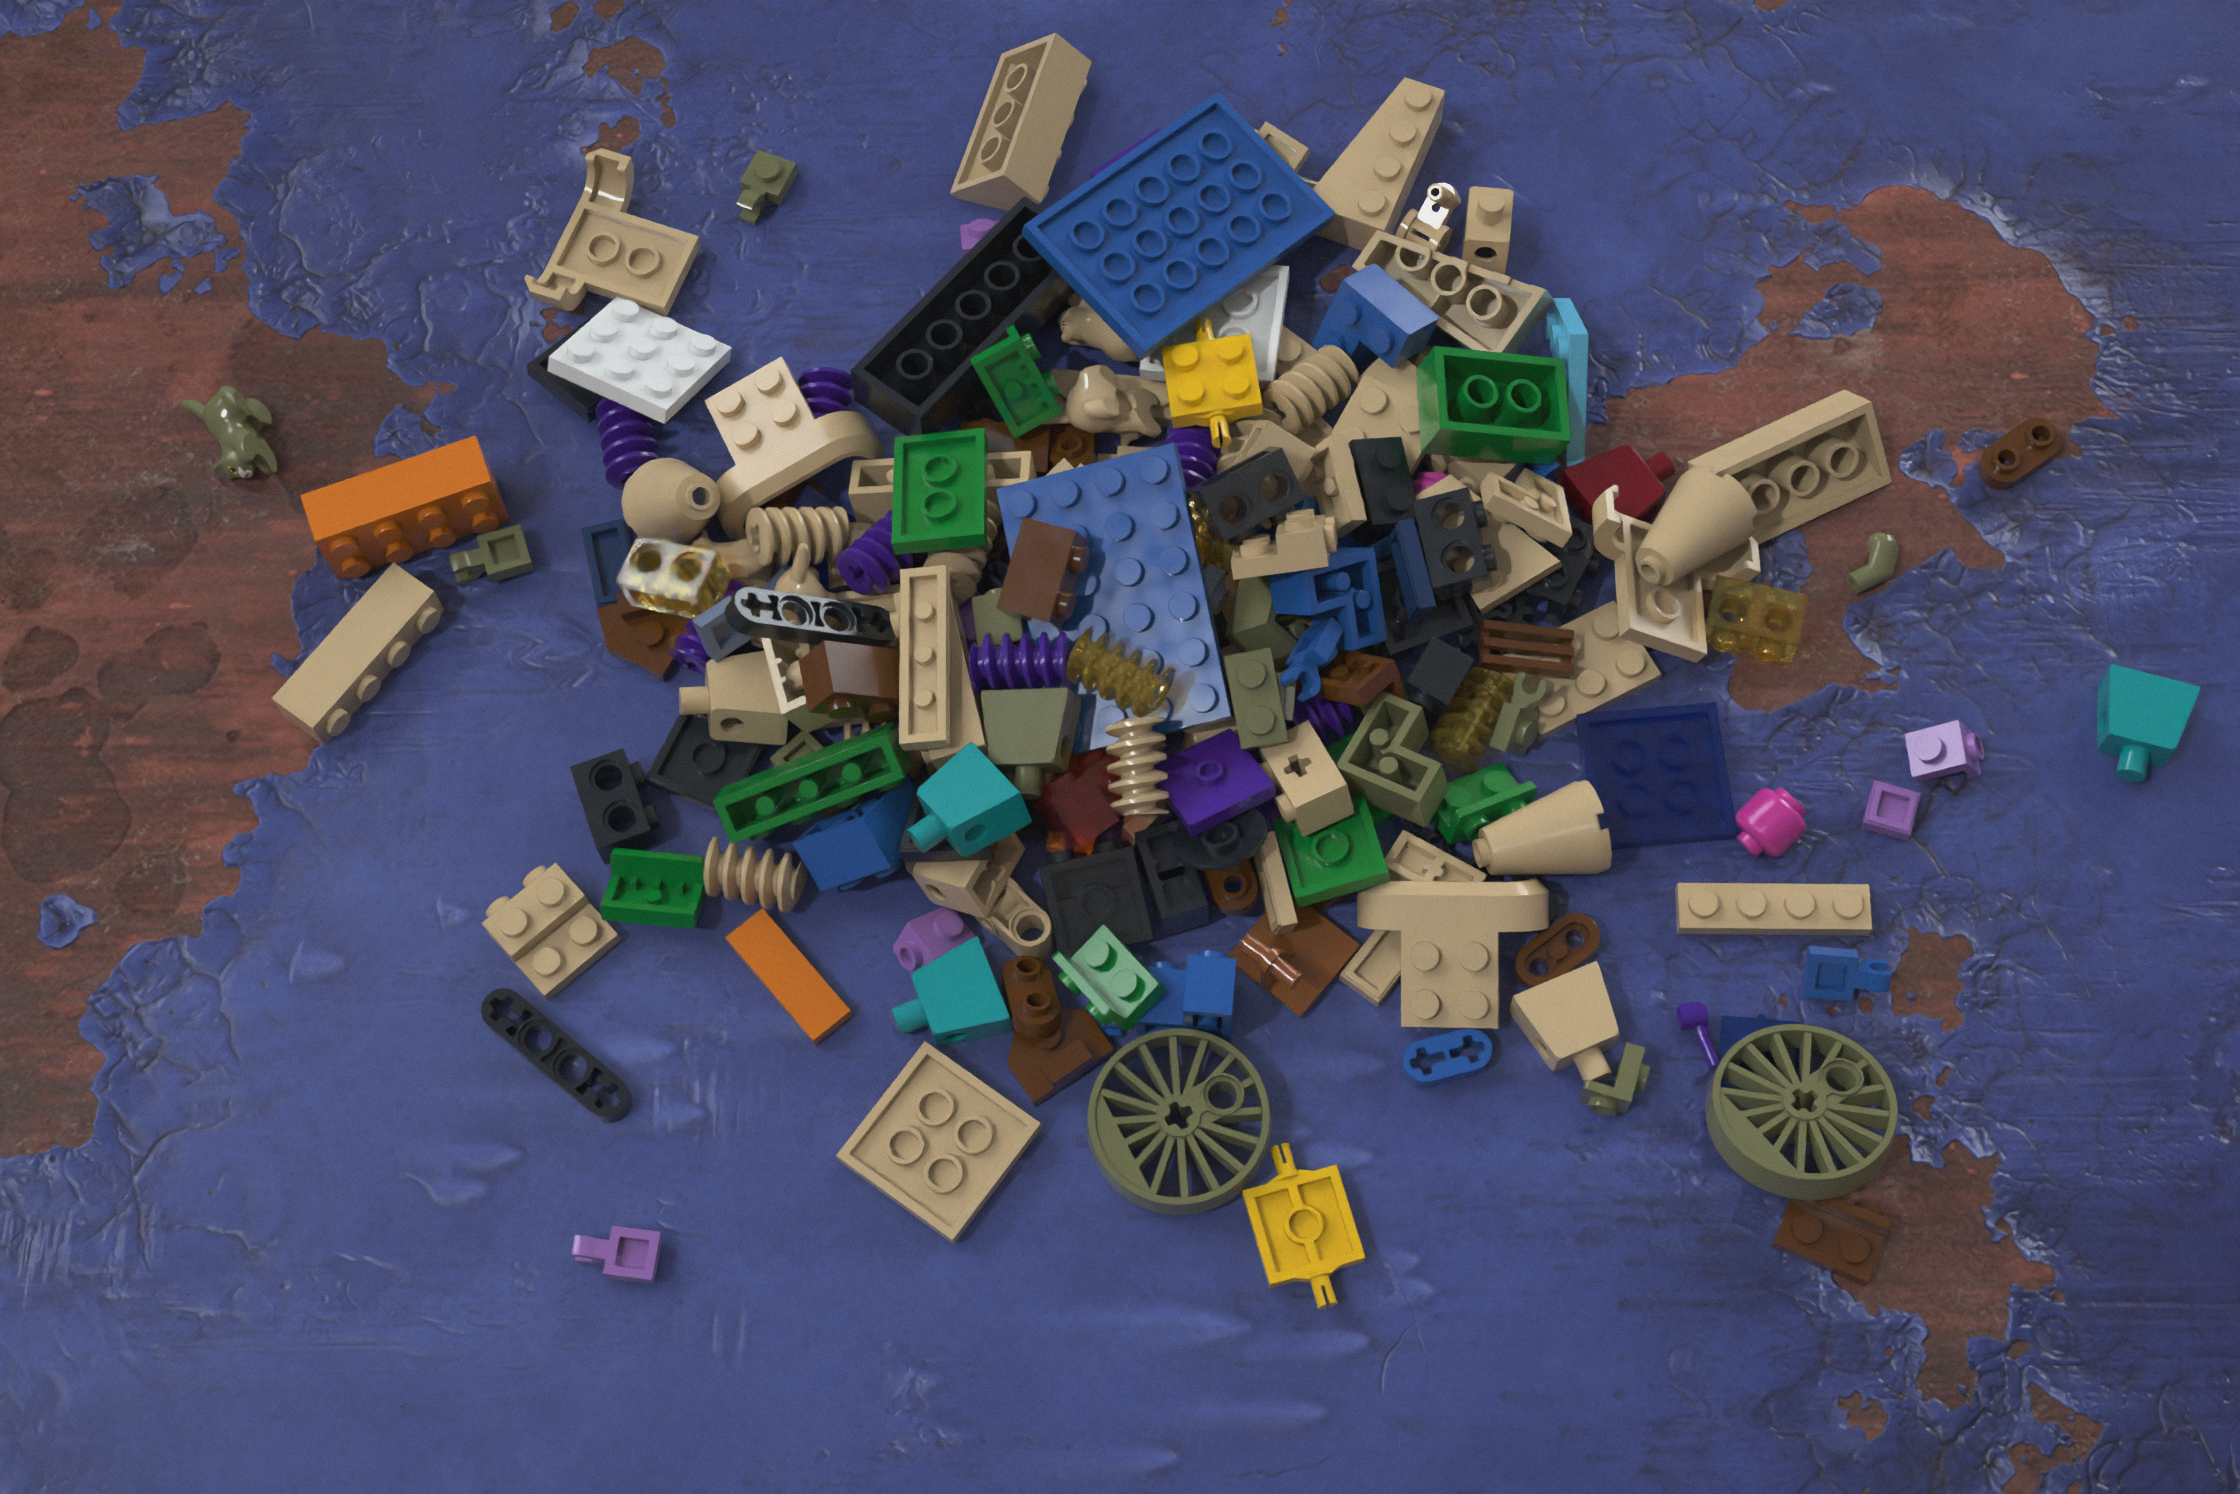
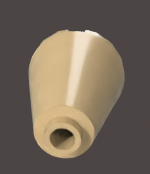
[621,458,720,548]
[1635,465,1757,586]
[1472,780,1612,875]

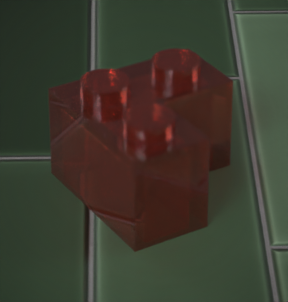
[1032,748,1122,850]

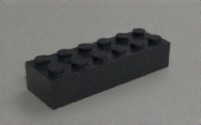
[850,196,1075,436]

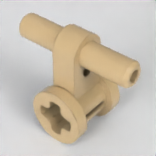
[1395,183,1460,254]

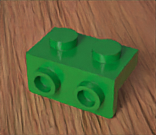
[600,848,707,929]

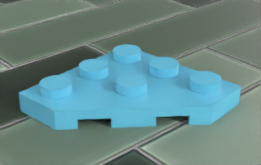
[1544,298,1589,466]

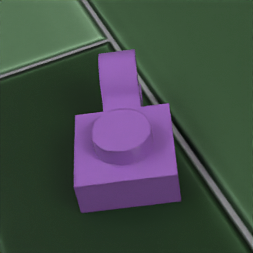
[571,1226,663,1284]

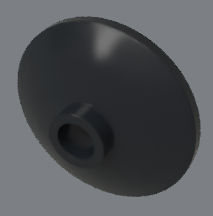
[1172,808,1268,870]

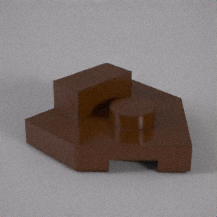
[597,583,695,682]
[1007,1006,1115,1107]

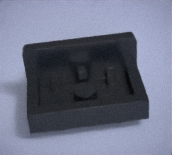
[1348,436,1418,541]
[1524,516,1604,627]

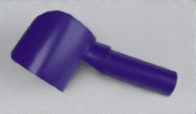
[1676,1002,1720,1068]

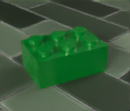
[1416,346,1571,465]

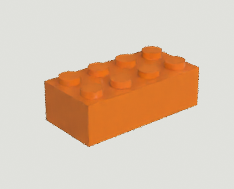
[300,435,510,580]

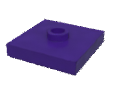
[1154,728,1276,837]

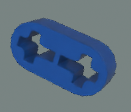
[1401,1028,1493,1089]

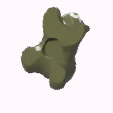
[181,385,277,480]

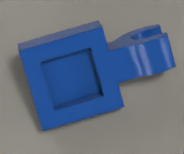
[1280,616,1345,702]
[1801,946,1891,1001]

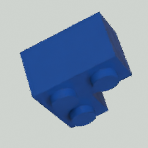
[1311,263,1440,368]
[1268,547,1387,651]
[793,776,915,892]
[1135,950,1237,1043]

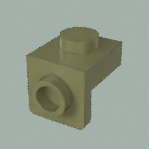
[1579,1042,1650,1116]

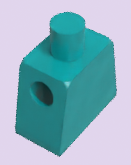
[2097,664,2200,782]
[907,742,1032,856]
[892,936,1013,1047]

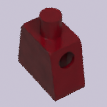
[1560,445,1675,526]

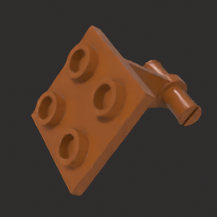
[1227,891,1360,1019]

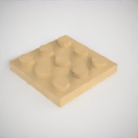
[836,1041,1042,1245]

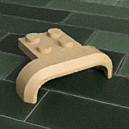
[524,148,701,316]
[704,356,885,540]
[1592,484,1761,663]
[1357,878,1549,1029]

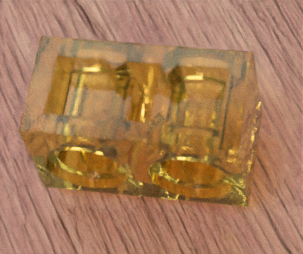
[615,536,732,619]
[1705,575,1808,663]

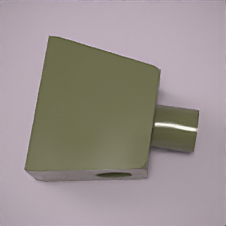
[981,688,1081,800]

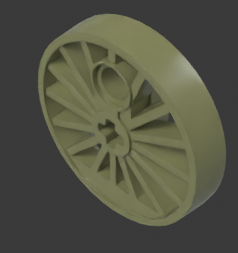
[1705,1024,1898,1200]
[1087,1028,1272,1215]

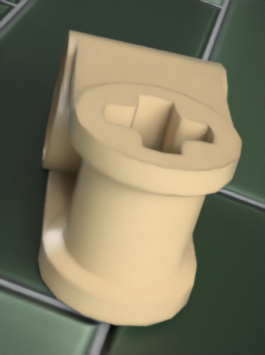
[974,877,1055,961]

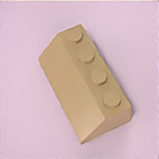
[950,32,1092,211]
[1688,389,1892,545]

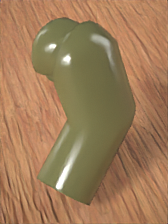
[1846,532,1899,594]

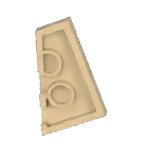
[1416,474,1562,615]

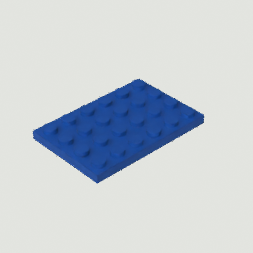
[1021,92,1336,360]
[996,443,1235,758]

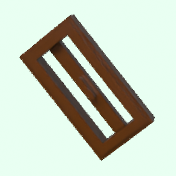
[1479,619,1574,679]

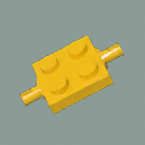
[1161,317,1263,448]
[1242,1143,1366,1310]

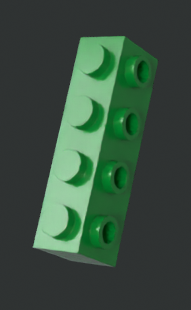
[713,721,913,844]

